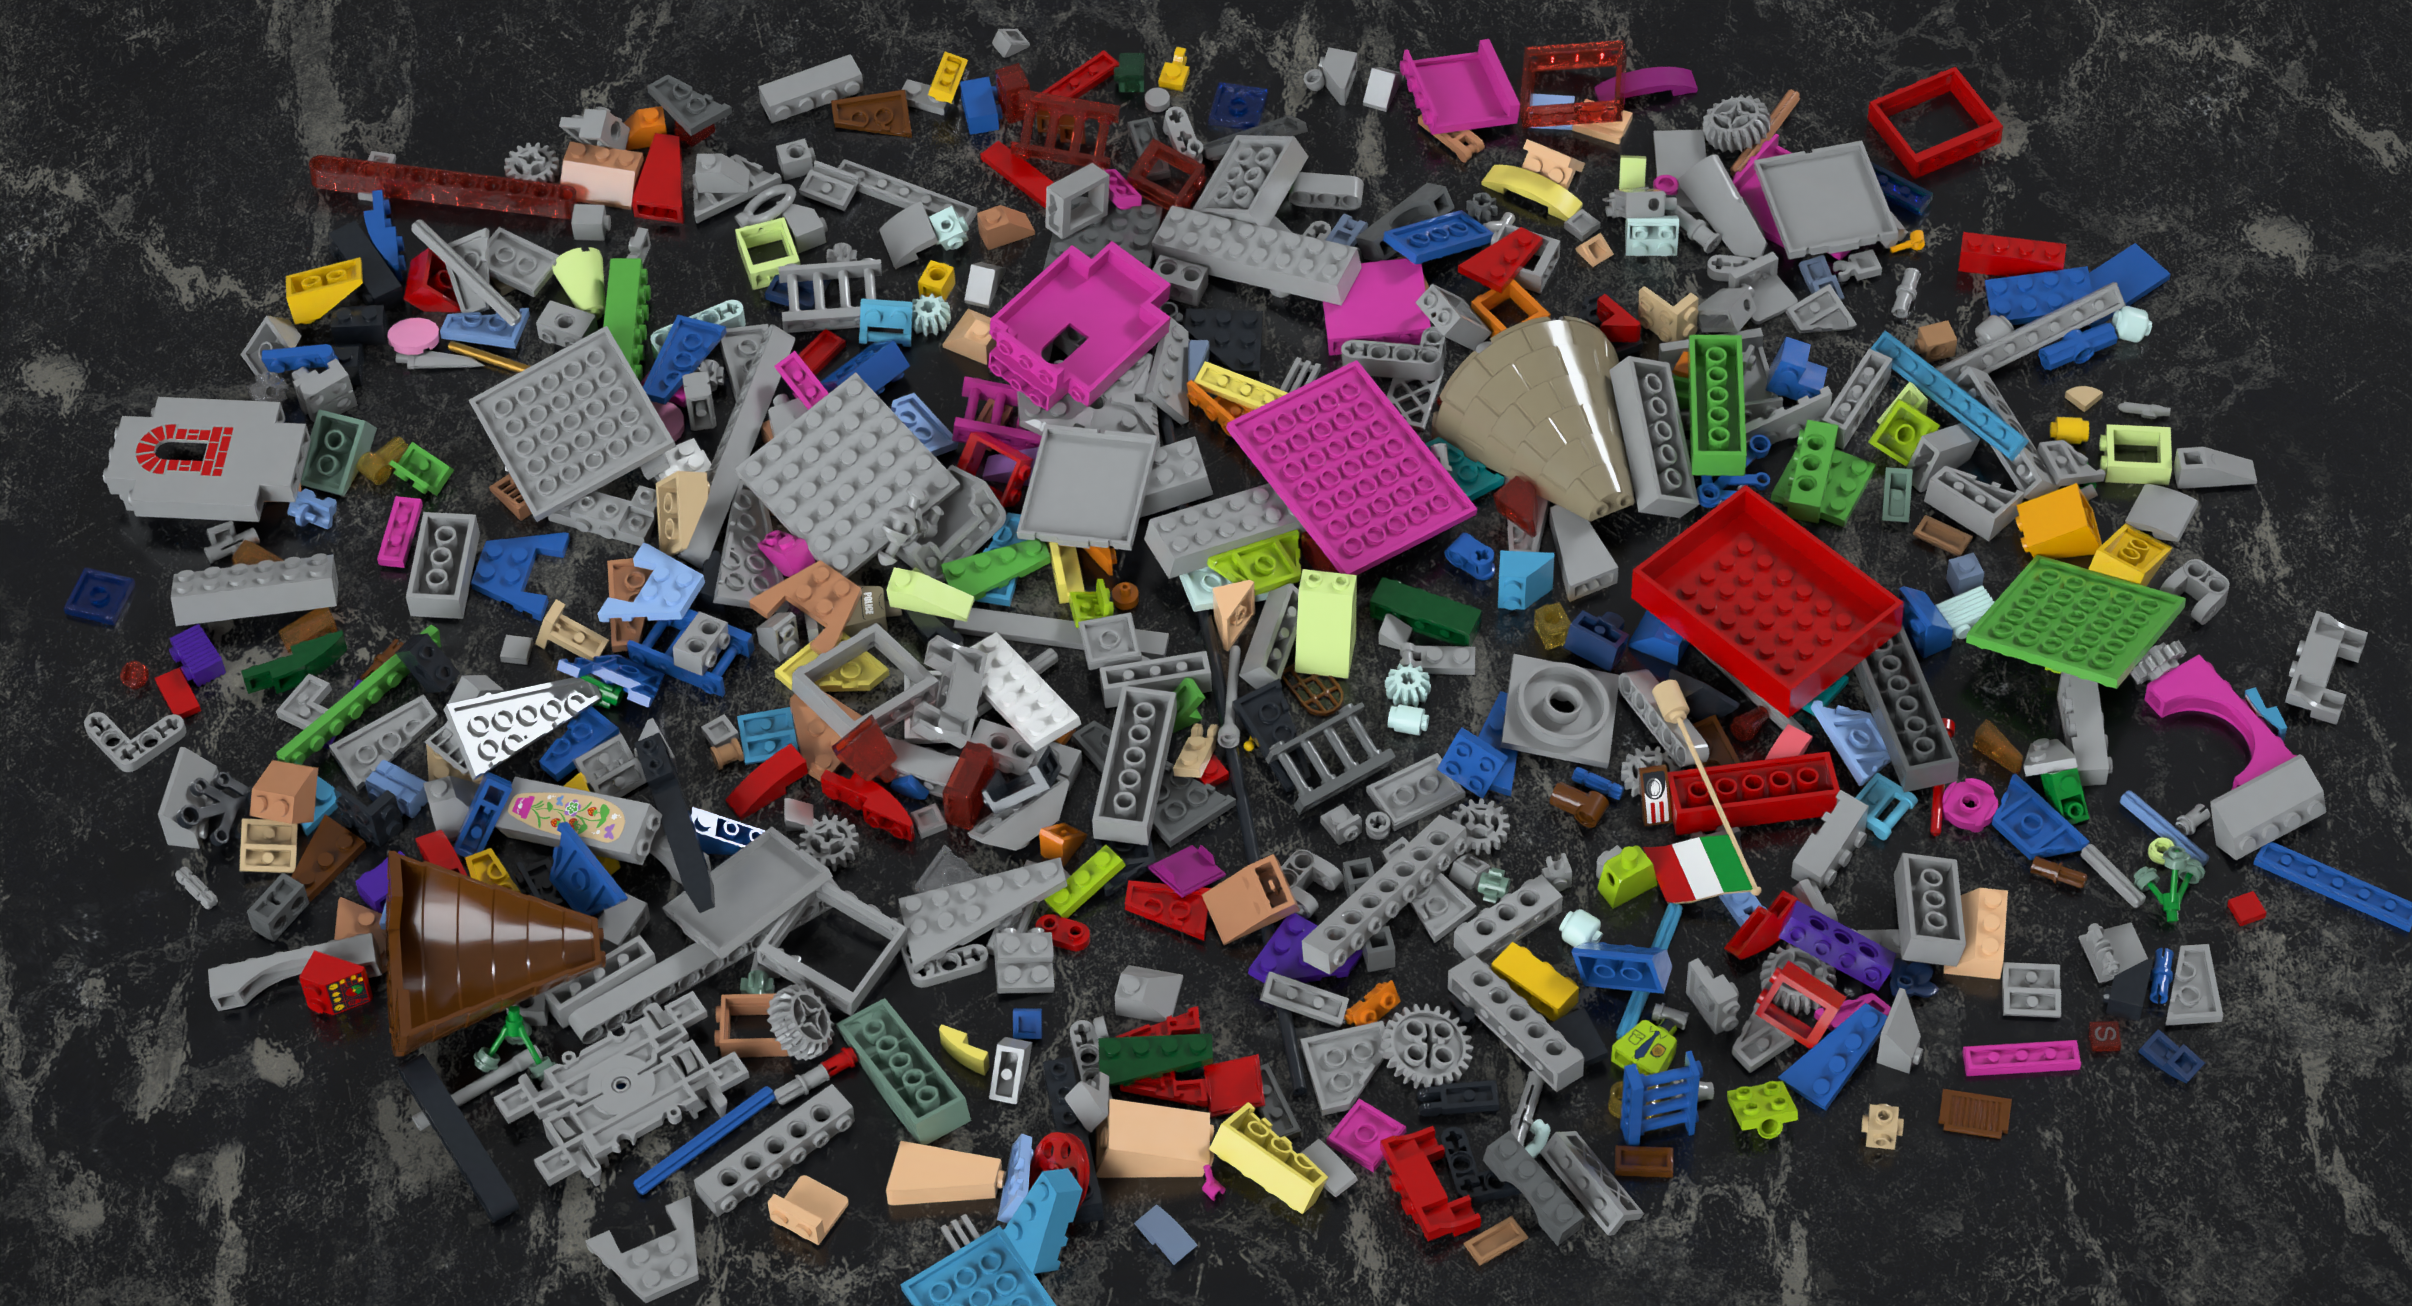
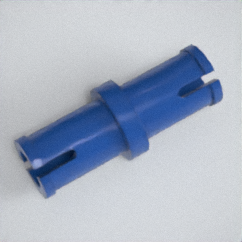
[2149,948,2174,1004]

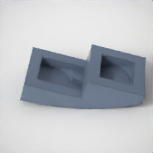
[1798,255,1844,300]
[1134,1205,1197,1265]

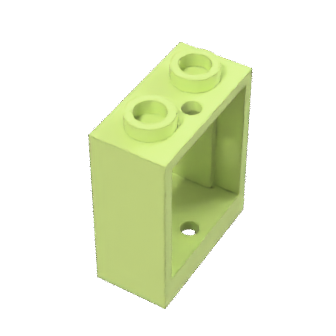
[735,217,800,290]
[2099,425,2172,485]

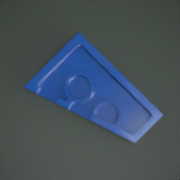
[539,706,620,782]

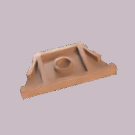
[334,897,388,974]

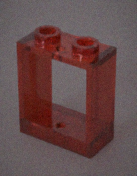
[1127,138,1207,210]
[942,741,995,830]

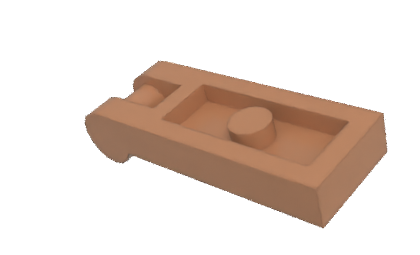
[1418,114,1485,162]

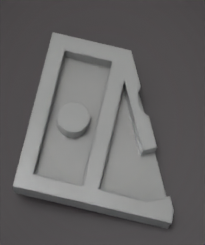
[2037,440,2106,487]
[1732,1002,1794,1073]

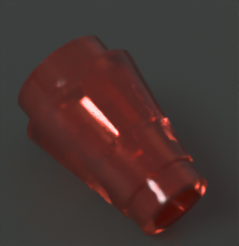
[1731,706,1769,741]

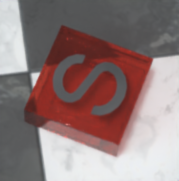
[2089,1021,2121,1051]

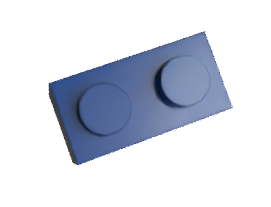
[960,77,1003,135]

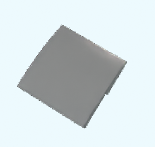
[879,201,939,269]
[2125,484,2199,542]
[572,733,647,798]
[2002,962,2061,1018]

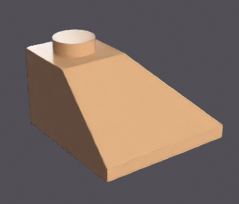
[943,309,997,366]

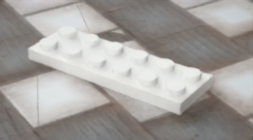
[970,632,1081,751]

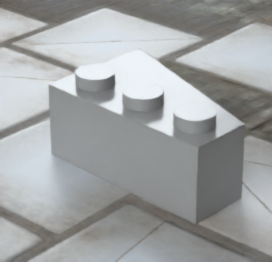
[1924,466,2025,541]

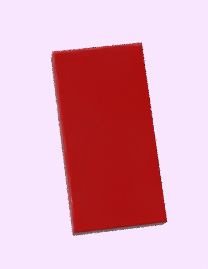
[798,329,846,375]
[155,667,201,719]

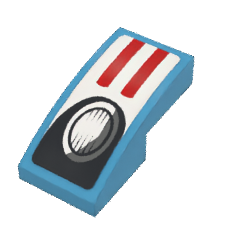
[2244,687,2287,742]

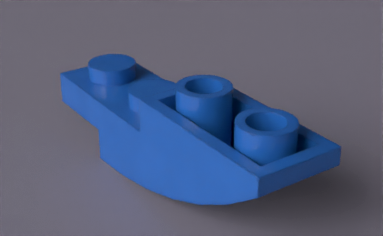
[363,190,406,281]

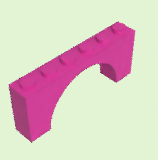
[2144,655,2296,790]

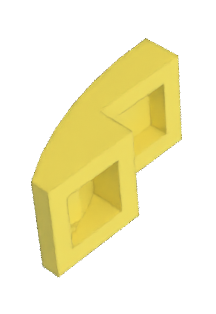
[939,1024,990,1076]

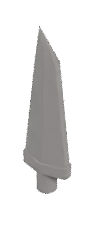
[396,350,485,369]

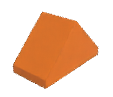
[1039,823,1087,867]

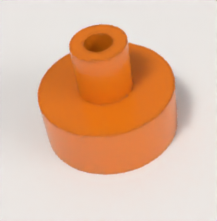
[1112,582,1139,610]

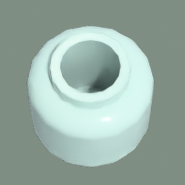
[2111,306,2152,342]
[1559,909,1603,947]

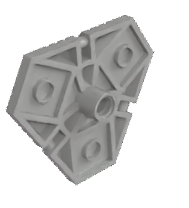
[1017,353,1160,448]

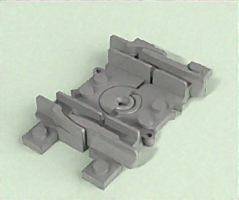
[493,991,750,1186]

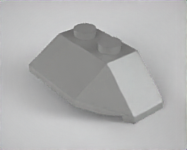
[968,775,1069,851]

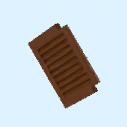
[1939,1089,2012,1139]

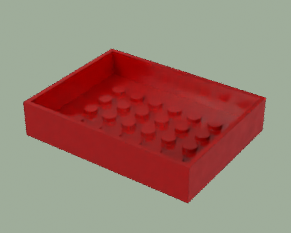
[1631,485,1904,718]

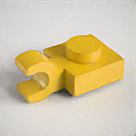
[1158,47,1189,92]

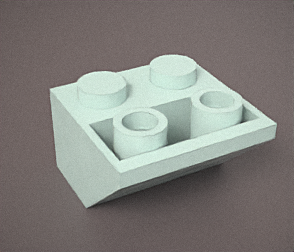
[1625,216,1679,256]

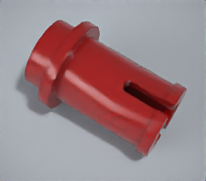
[820,1047,858,1079]

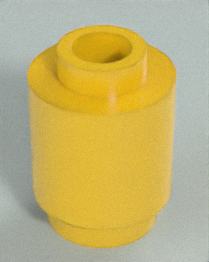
[2050,417,2089,444]

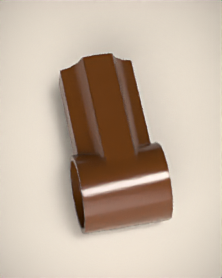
[1550,782,1609,828]

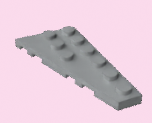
[713,480,789,613]
[899,858,1067,973]

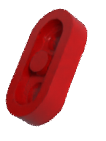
[1036,914,1090,951]

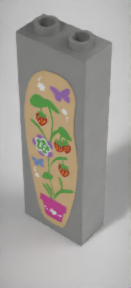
[495,777,662,865]

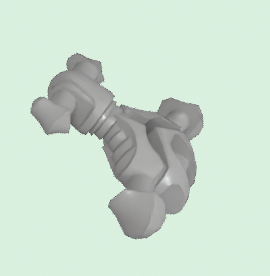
[878,484,944,566]

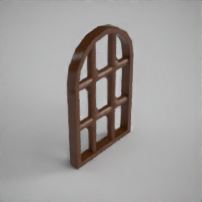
[1281,663,1343,716]

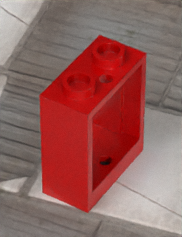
[957,431,1034,507]
[1755,960,1846,1049]

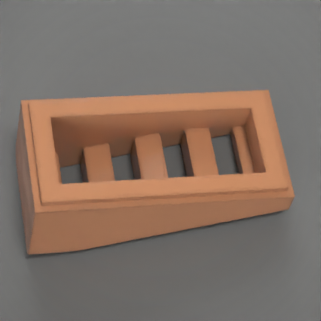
[489,474,532,521]

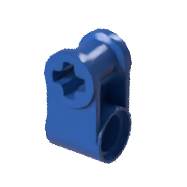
[1444,533,1495,580]

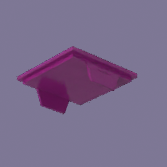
[1148,845,1226,897]

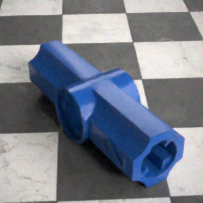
[2038,323,2118,370]

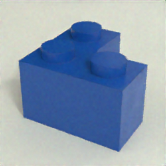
[1765,337,1827,401]

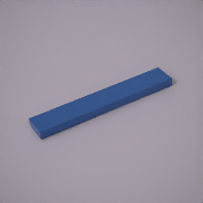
[2253,842,2412,932]

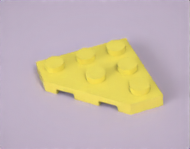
[775,632,889,692]

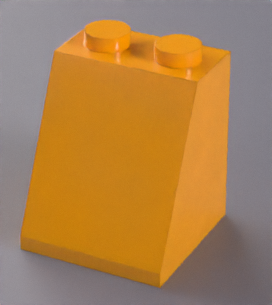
[2015,483,2102,559]

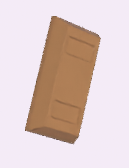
[1913,515,1973,557]
[1464,1216,1528,1266]

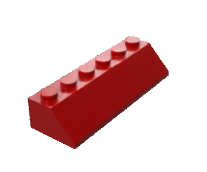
[1667,752,1840,835]

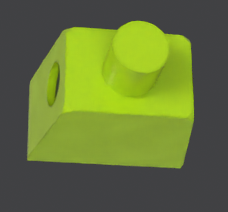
[1598,845,1657,909]

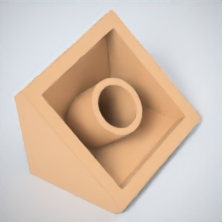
[1213,580,1255,651]

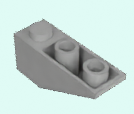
[2173,447,2257,489]

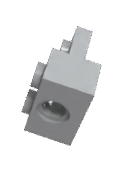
[559,107,630,150]

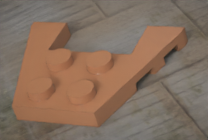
[749,560,862,655]

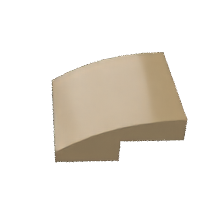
[240,819,297,873]

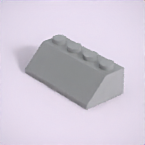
[2210,754,2326,860]

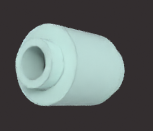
[1388,705,1429,736]

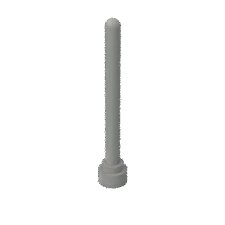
[1218,645,1241,748]

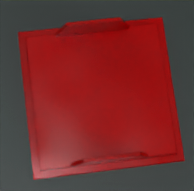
[1203,1054,1265,1118]

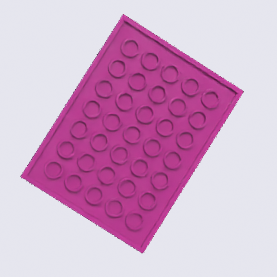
[1226,360,1477,575]

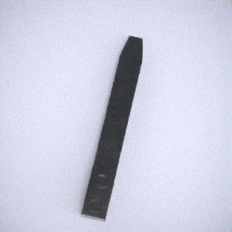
[634,733,715,913]

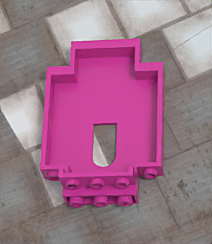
[988,241,1171,411]

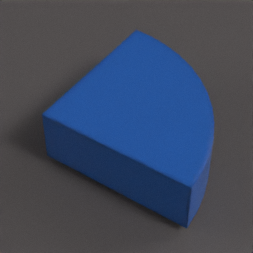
[890,775,929,799]

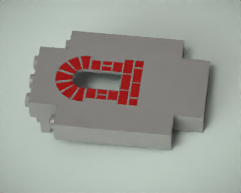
[103,397,311,522]

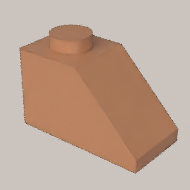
[977,205,1035,250]

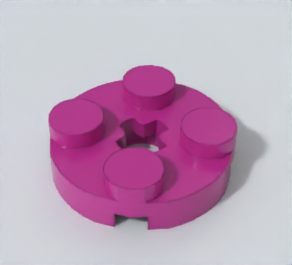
[1942,778,1998,832]

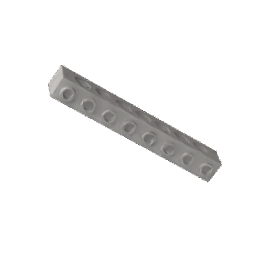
[1302,815,1468,974]

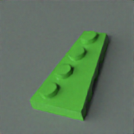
[941,538,1051,601]

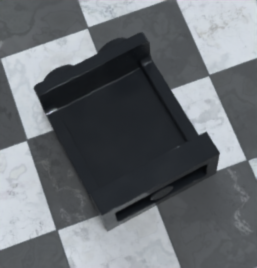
[981,745,1062,814]

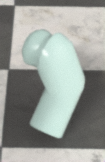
[1525,1119,1551,1158]

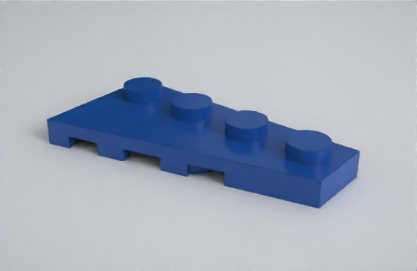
[643,315,727,405]
[1478,691,1518,797]

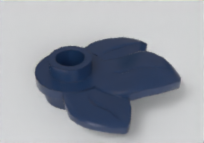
[1889,958,1939,999]

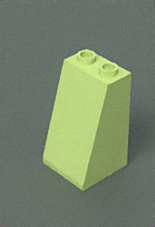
[1295,569,1357,678]

